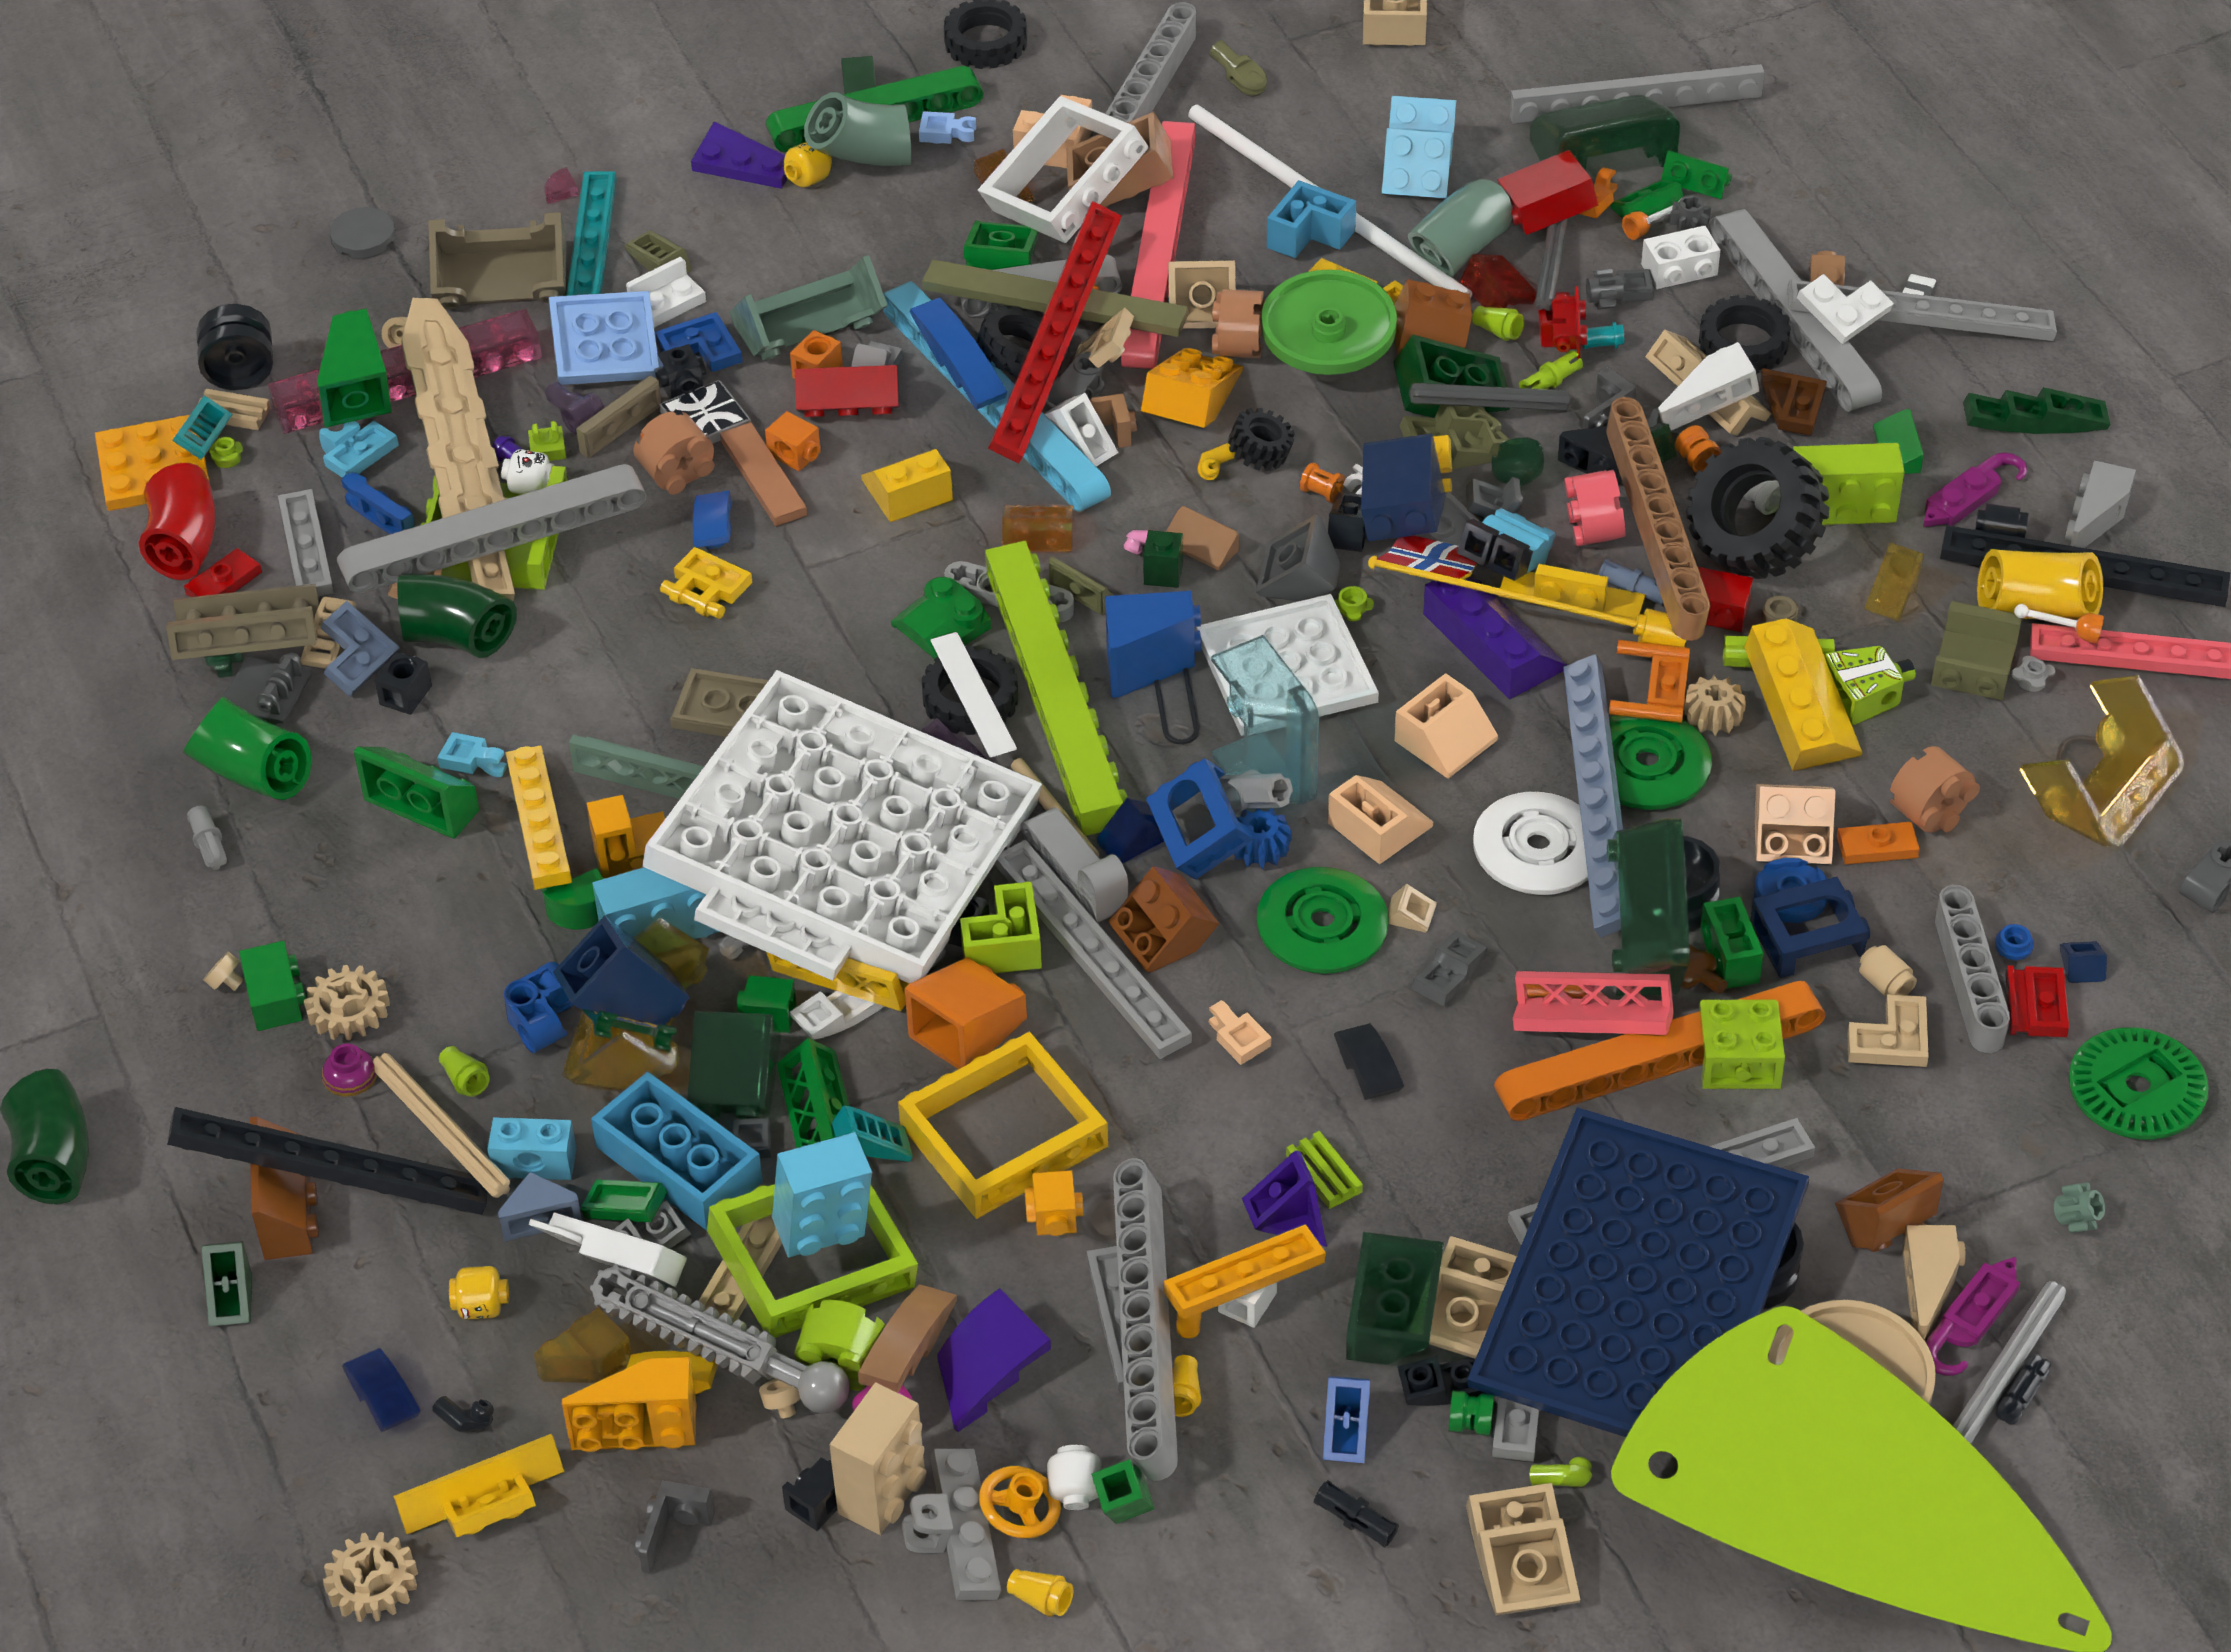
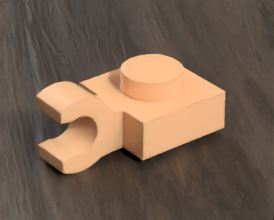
[1209,1000,1272,1065]

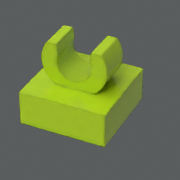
[528,421,566,461]

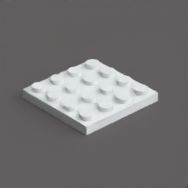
[1196,594,1379,736]

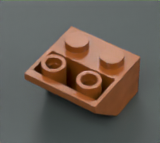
[1108,866,1219,973]

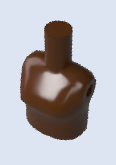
[1658,940,1727,994]

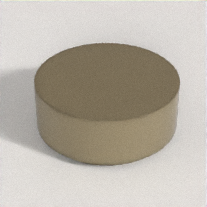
[1762,596,1799,623]

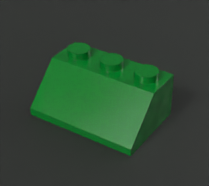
[353,746,480,839]

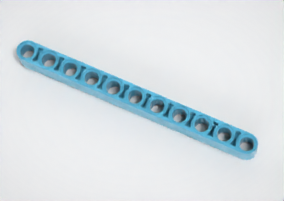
[883,281,1111,512]

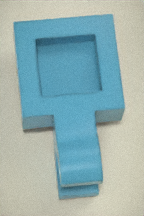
[437,732,508,777]

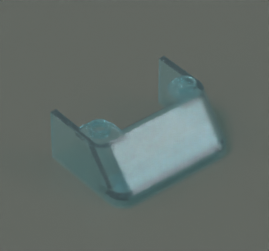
[1211,635,1319,804]

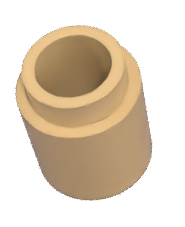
[1859,945,1917,998]

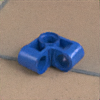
[504,962,573,1053]

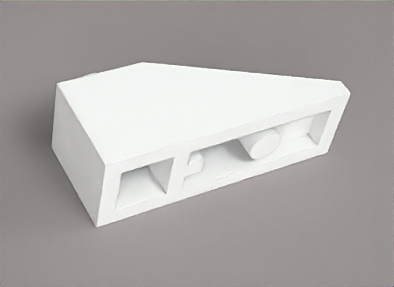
[1658,342,1759,433]

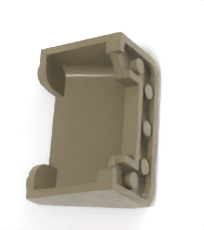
[428,212,566,309]

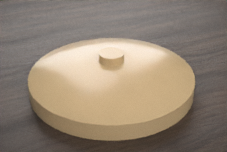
[1768,1300,1936,1405]

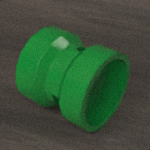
[1448,1390,1494,1436]

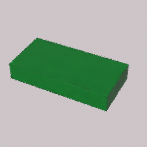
[580,1179,667,1222]

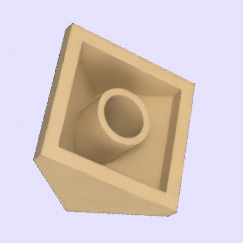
[1168,260,1236,329]

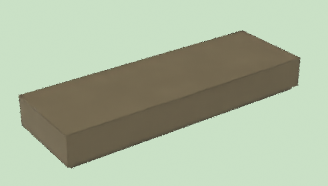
[576,375,661,458]

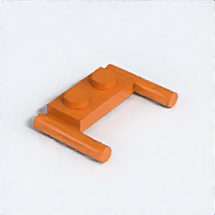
[1609,640,1690,723]

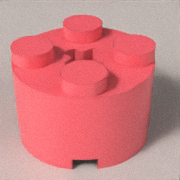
[1564,470,1626,547]

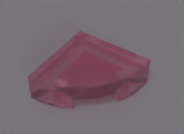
[545,167,578,204]

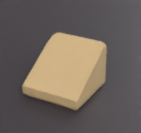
[1388,884,1437,933]

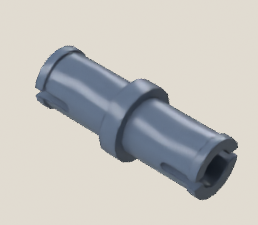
[1598,559,1664,606]

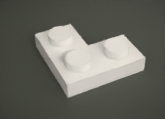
[1797,274,1894,344]

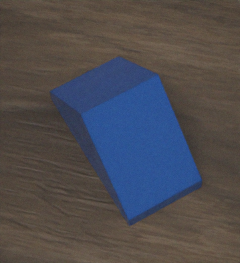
[1323,1376,1370,1463]

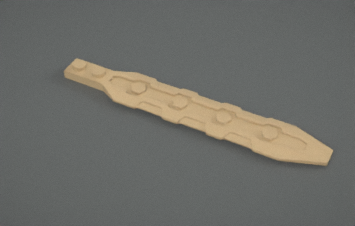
[401,298,515,601]

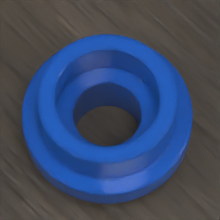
[1995,924,2034,960]

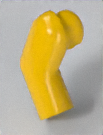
[1197,443,1236,480]

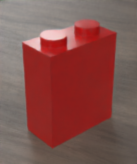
[1497,150,1599,235]

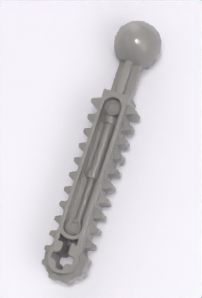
[590,1264,850,1413]

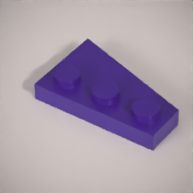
[691,121,788,189]

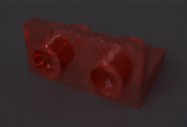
[1460,254,1537,308]

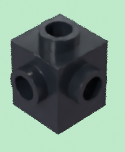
[654,344,706,399]

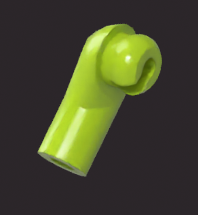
[1530,1457,1592,1487]

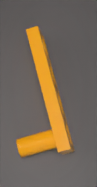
[1163,1224,1326,1338]

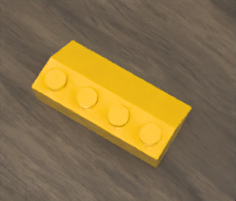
[1744,618,1862,771]

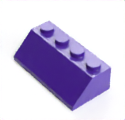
[1423,577,1567,700]

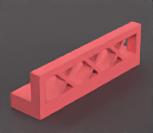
[1513,971,1674,1035]

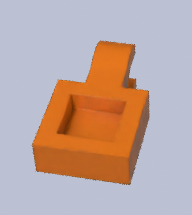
[1580,167,1618,219]

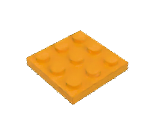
[95,415,209,511]

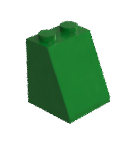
[317,308,392,428]

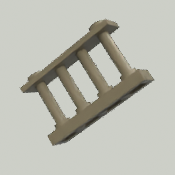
[166,584,319,660]

